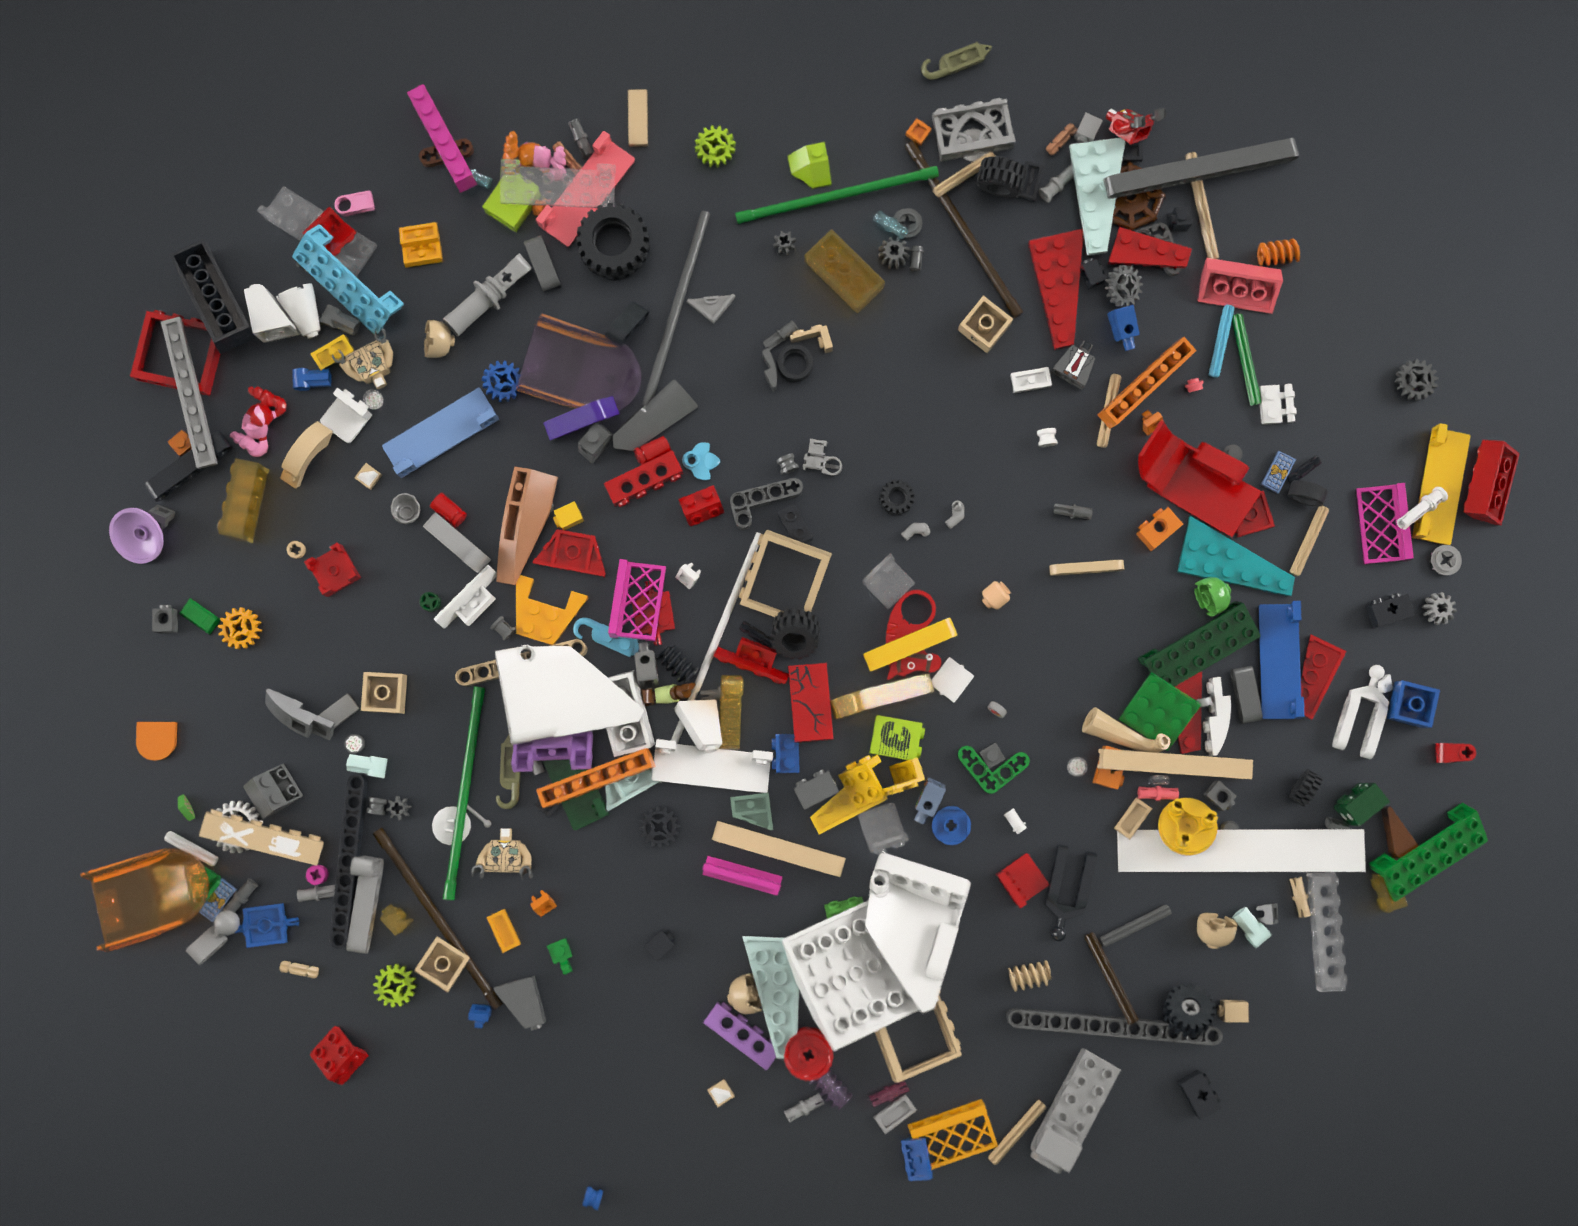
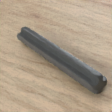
[1099,905,1172,947]

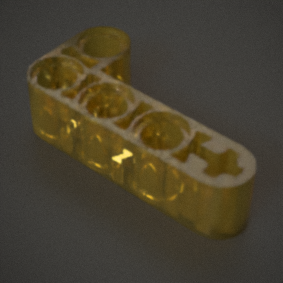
[719,675,743,749]

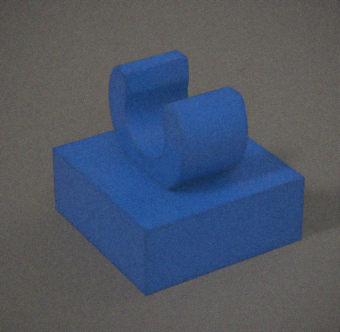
[468,1004,492,1028]

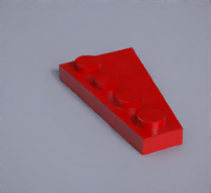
[1301,634,1347,720]
[1175,671,1202,754]

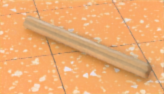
[1186,152,1219,259]

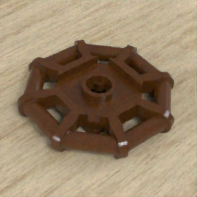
[1112,162,1166,231]

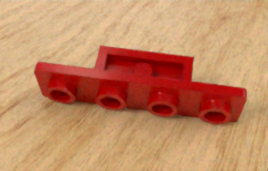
[714,637,789,684]

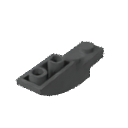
[265,689,335,740]

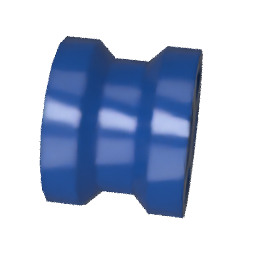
[582,1186,603,1210]

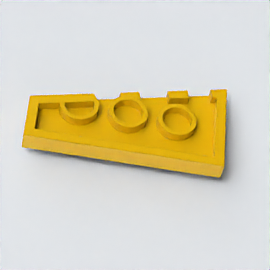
[810,769,888,834]

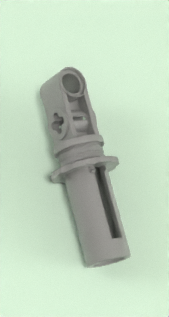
[443,253,532,336]

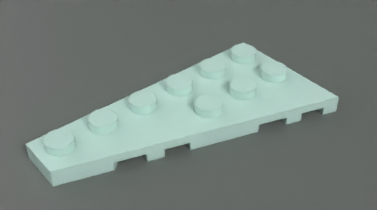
[1069,138,1125,256]
[742,936,799,1059]

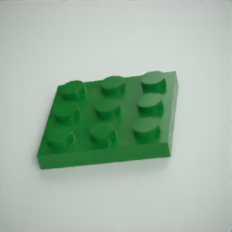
[1119,672,1201,751]

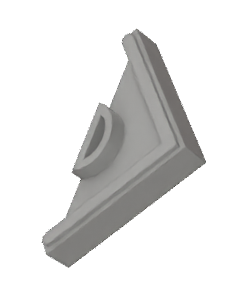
[687,294,736,324]

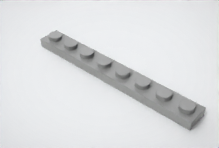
[161,317,218,469]

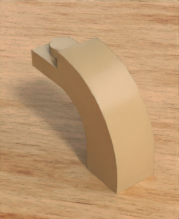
[280,421,333,489]

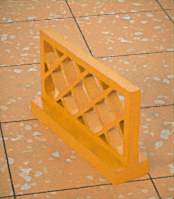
[908,1099,998,1170]

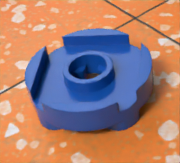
[932,806,971,845]

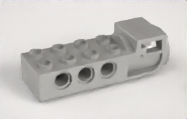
[1030,1048,1121,1174]

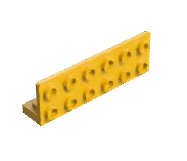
[1412,423,1470,545]

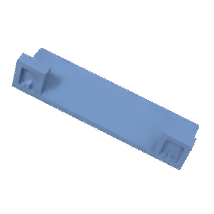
[382,388,499,478]

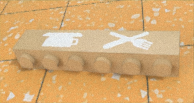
[199,809,324,866]

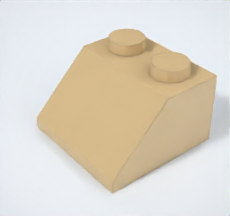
[414,937,470,993]

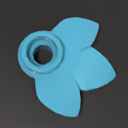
[682,442,720,480]

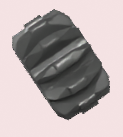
[878,237,910,269]

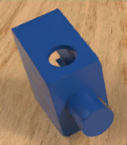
[1107,305,1140,351]

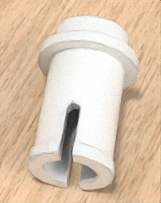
[1004,808,1027,834]

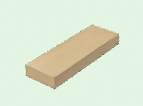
[628,90,648,146]

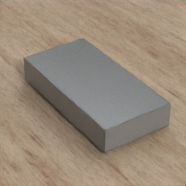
[318,693,360,728]
[874,1094,917,1134]

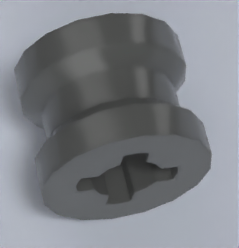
[776,453,799,475]
[366,797,388,815]

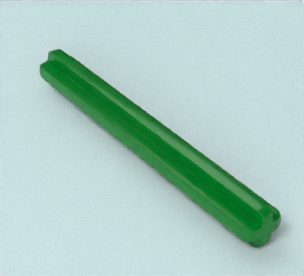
[1232,314,1261,406]

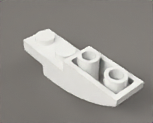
[1203,677,1231,756]

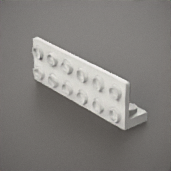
[652,739,773,793]

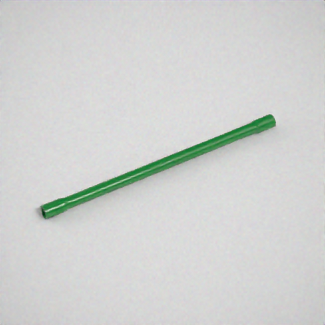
[735,166,939,224]
[443,686,485,900]

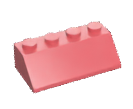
[1198,258,1283,314]

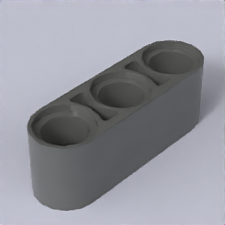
[524,235,561,292]
[1231,666,1262,724]

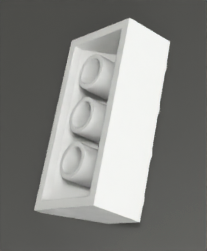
[606,670,655,757]

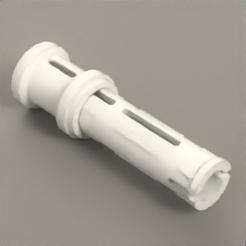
[1397,486,1448,530]

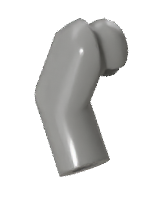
[945,500,965,529]
[901,523,930,541]

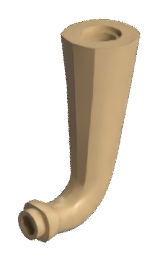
[1082,707,1170,753]

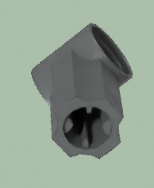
[319,304,361,336]

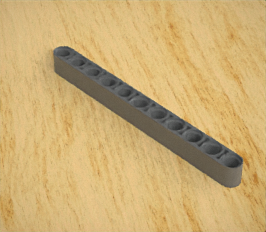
[1103,138,1299,199]
[1006,1008,1223,1045]

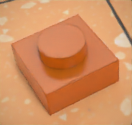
[906,118,932,146]
[168,430,192,457]

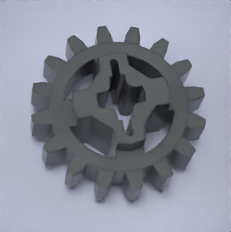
[1105,265,1143,307]
[1395,359,1439,401]

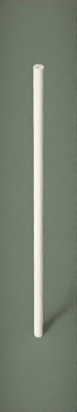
[660,532,761,783]

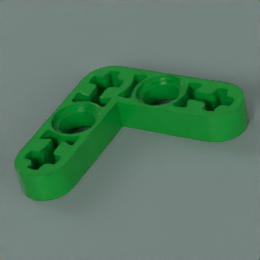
[957,746,1030,794]

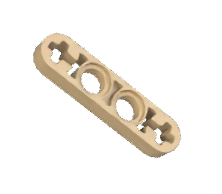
[1049,560,1124,576]

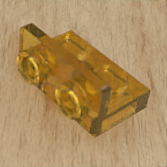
[1371,873,1408,913]

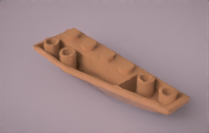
[496,467,558,585]

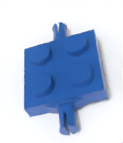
[233,903,299,948]

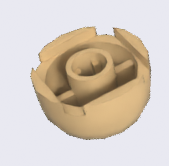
[424,320,455,358]
[1197,913,1237,949]
[727,973,762,1014]

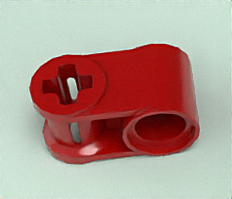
[1435,743,1477,763]

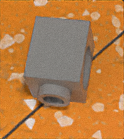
[1074,113,1103,143]

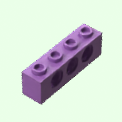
[703,1001,776,1070]

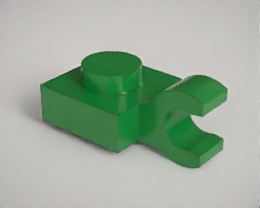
[547,938,573,975]

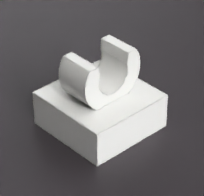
[675,563,701,590]

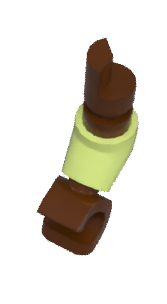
[641,682,696,707]

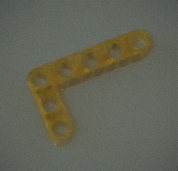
[830,673,935,719]

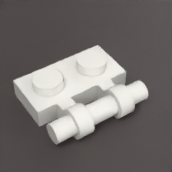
[1259,384,1297,425]

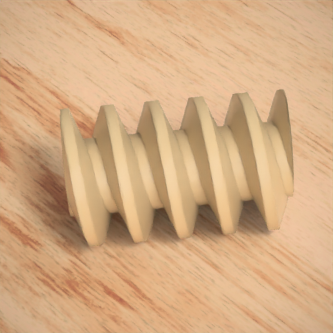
[1008,960,1051,992]

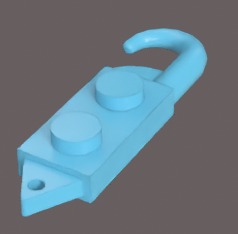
[573,617,639,658]

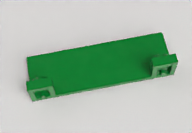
[1369,803,1488,902]

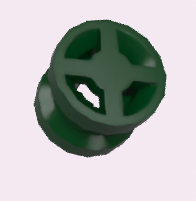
[419,592,441,612]

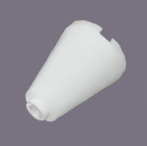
[276,283,321,339]

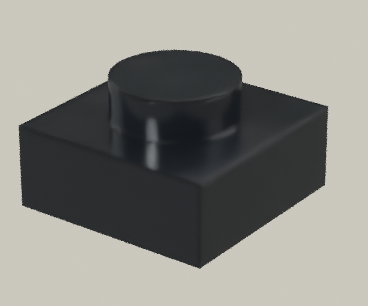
[1123,141,1143,162]

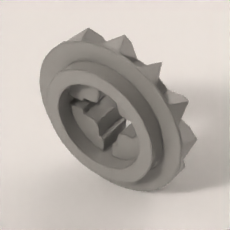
[1430,545,1462,576]

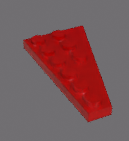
[1028,229,1083,350]

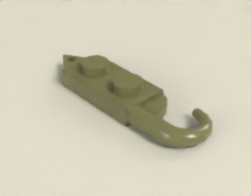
[921,42,992,80]
[496,735,521,809]

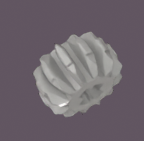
[1422,592,1457,625]

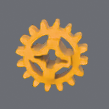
[218,607,262,649]

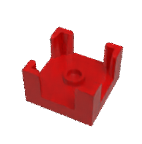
[304,542,361,597]

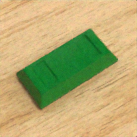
[179,598,221,635]

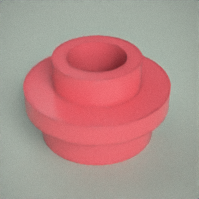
[1184,378,1204,392]

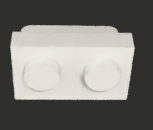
[320,388,372,443]

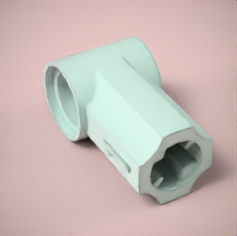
[346,754,388,778]
[1232,907,1271,948]

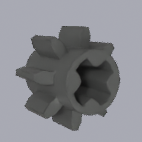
[773,231,796,255]
[386,796,412,820]

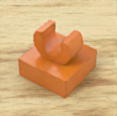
[1142,410,1163,436]
[530,890,557,917]

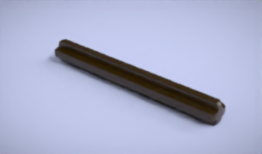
[1085,932,1138,1025]

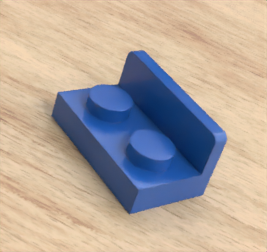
[772,734,799,773]
[901,1136,933,1181]

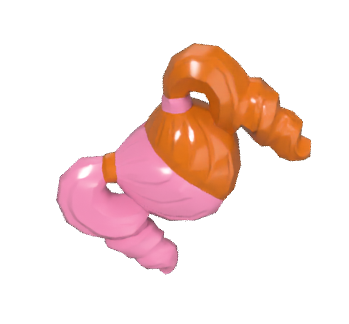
[502,131,566,182]

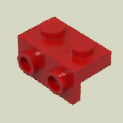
[678,485,724,526]

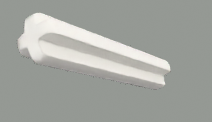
[164,831,219,866]

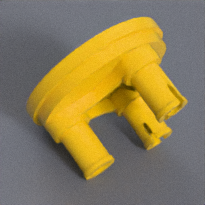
[1158,798,1218,856]

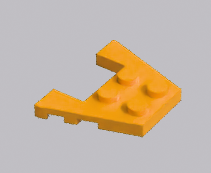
[516,575,588,645]

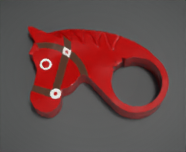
[886,590,941,680]

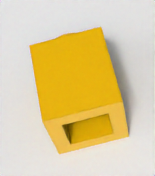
[553,501,584,530]

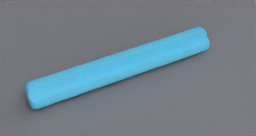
[1208,305,1234,378]

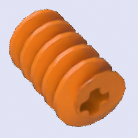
[1257,238,1300,267]

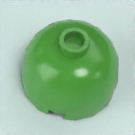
[1194,577,1231,617]

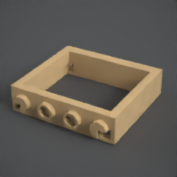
[739,530,832,617]
[875,991,962,1082]

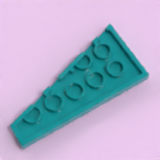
[1177,516,1295,597]

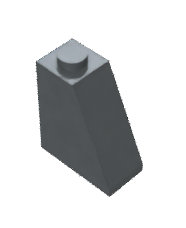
[494,975,546,1030]

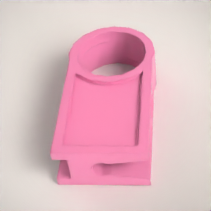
[335,190,375,216]

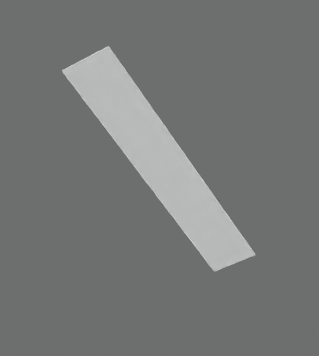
[1117,829,1366,872]

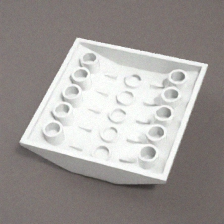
[782,900,939,1051]

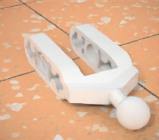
[1332,665,1389,760]

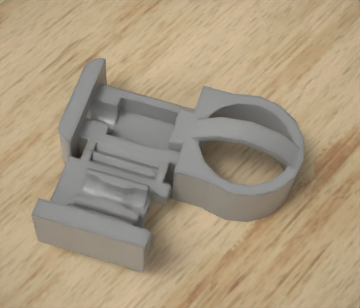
[803,439,843,476]

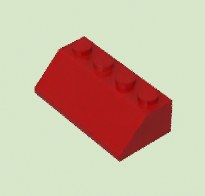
[1464,440,1520,526]

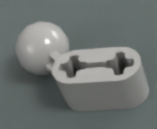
[186,910,240,965]

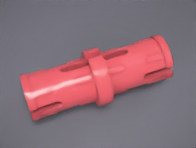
[1137,786,1179,801]

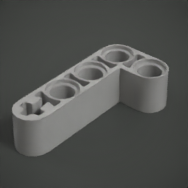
[423,512,491,574]

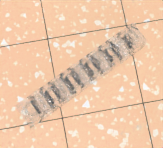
[1306,872,1347,992]

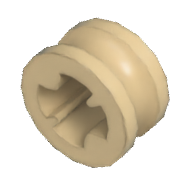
[287,541,306,559]

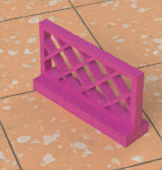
[1356,483,1413,564]
[608,559,666,641]
[703,856,783,895]

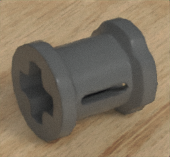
[490,616,516,641]

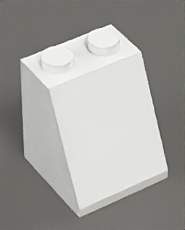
[244,284,300,342]

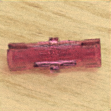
[869,1080,909,1108]

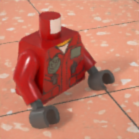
[1106,108,1166,144]

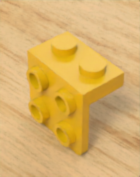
[838,755,885,808]
[883,757,925,796]

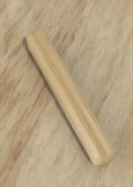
[933,151,995,197]
[1097,374,1121,448]
[1290,506,1329,576]
[988,1100,1046,1165]

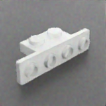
[434,565,497,628]

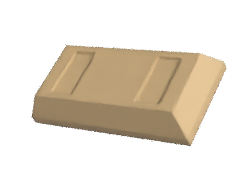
[1114,797,1152,840]

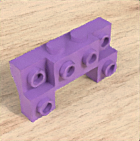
[511,731,593,772]

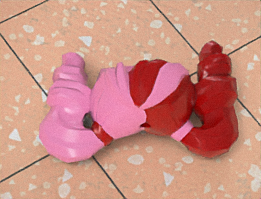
[229,386,287,457]

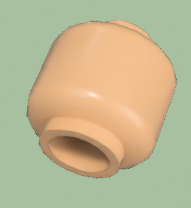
[982,581,1011,610]

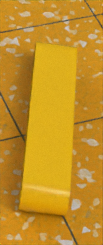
[863,617,958,672]

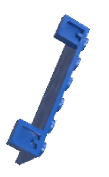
[1258,601,1305,719]

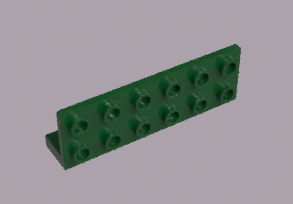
[1138,601,1261,687]
[542,759,610,830]

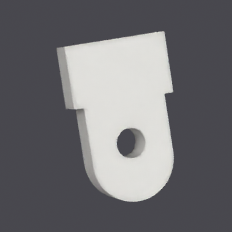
[1378,674,1393,693]

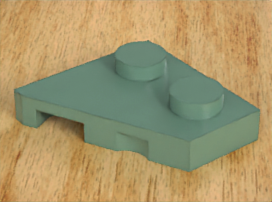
[730,793,773,830]

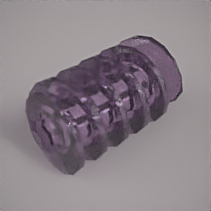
[809,1068,853,1110]

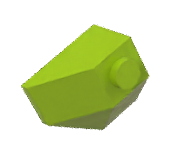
[788,142,832,189]

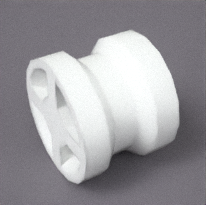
[1037,428,1058,447]

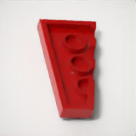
[1108,227,1192,269]

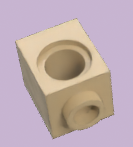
[1217,1000,1249,1022]

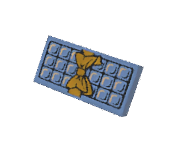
[1261,451,1296,494]
[198,878,238,922]

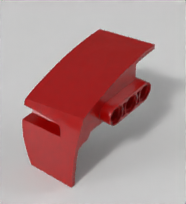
[1138,420,1262,538]

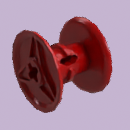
[784,1026,833,1081]

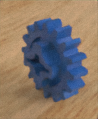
[482,360,523,402]

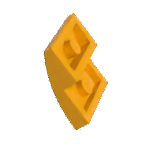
[399,222,443,268]

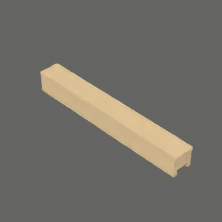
[1097,749,1253,779]

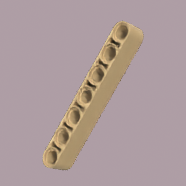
[455,639,587,687]
[712,821,846,877]

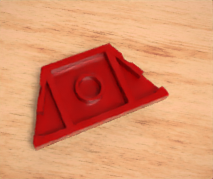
[533,529,606,577]

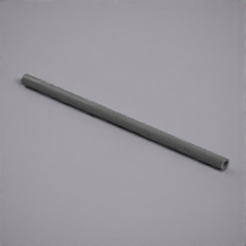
[642,211,710,406]

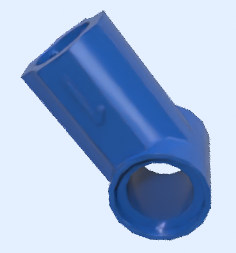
[292,368,332,391]

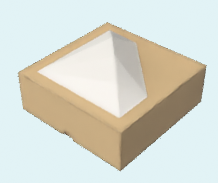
[355,463,382,490]
[708,1079,735,1107]

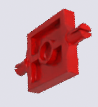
[632,581,675,646]

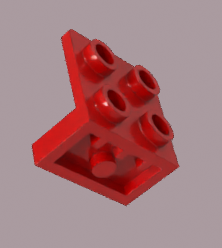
[995,853,1049,908]

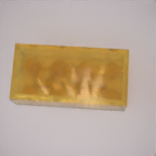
[805,229,885,314]
[218,458,269,543]

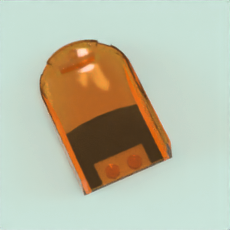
[81,848,209,952]

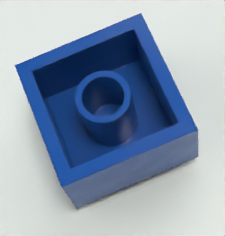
[1386,680,1440,728]

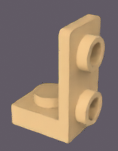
[790,325,833,353]

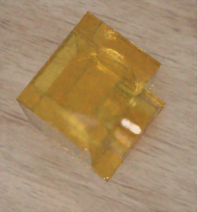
[380,904,413,936]

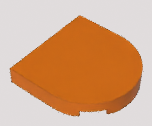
[136,722,178,761]

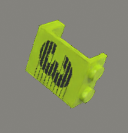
[869,715,925,760]

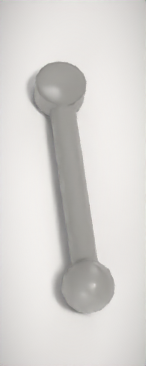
[467,804,491,828]

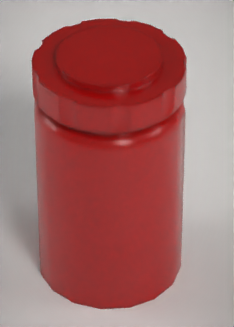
[634,436,671,465]
[430,493,467,528]

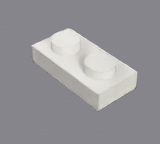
[1010,367,1052,393]

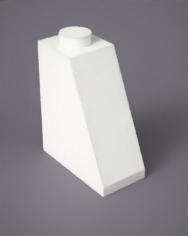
[674,700,722,753]

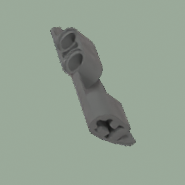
[612,379,698,451]

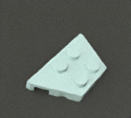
[605,751,660,811]

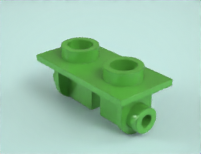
[824,897,864,919]

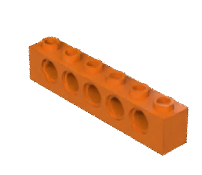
[1097,337,1197,429]
[536,748,656,808]

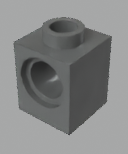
[152,605,178,633]
[1203,781,1237,811]

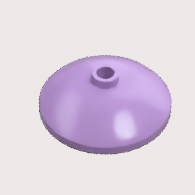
[109,508,164,564]

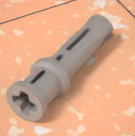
[1038,164,1074,203]

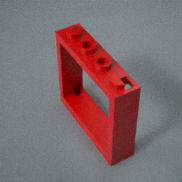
[130,310,220,396]

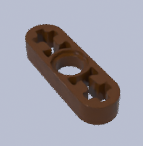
[419,139,474,167]

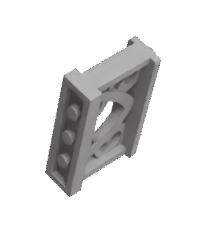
[932,98,1015,161]

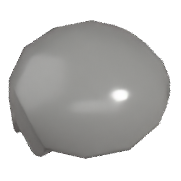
[391,493,420,524]

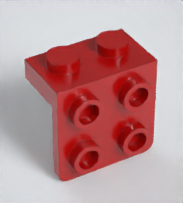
[303,207,357,257]
[310,1026,369,1085]

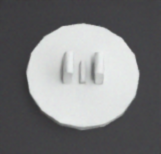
[432,806,471,845]

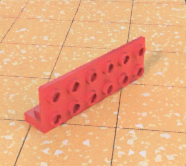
[536,131,635,247]

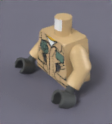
[332,329,393,389]
[471,828,533,880]

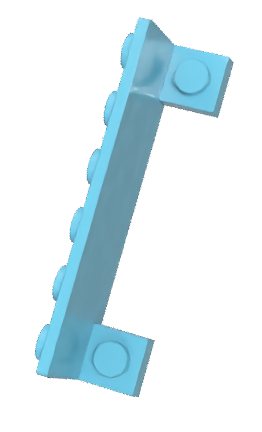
[292,224,404,334]

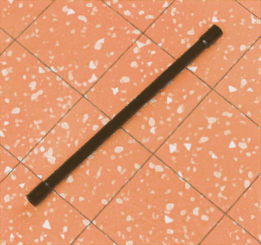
[905,140,1023,318]
[373,828,504,1010]

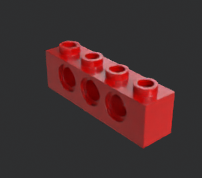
[604,450,684,507]

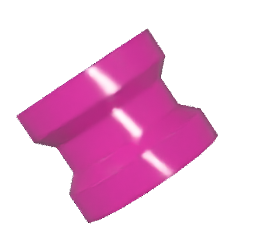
[306,865,329,885]

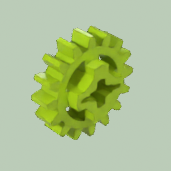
[695,125,735,167]
[373,964,417,1008]

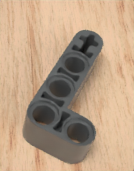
[730,478,803,530]

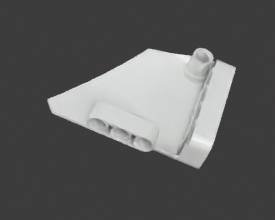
[495,645,644,745]
[865,853,971,1013]

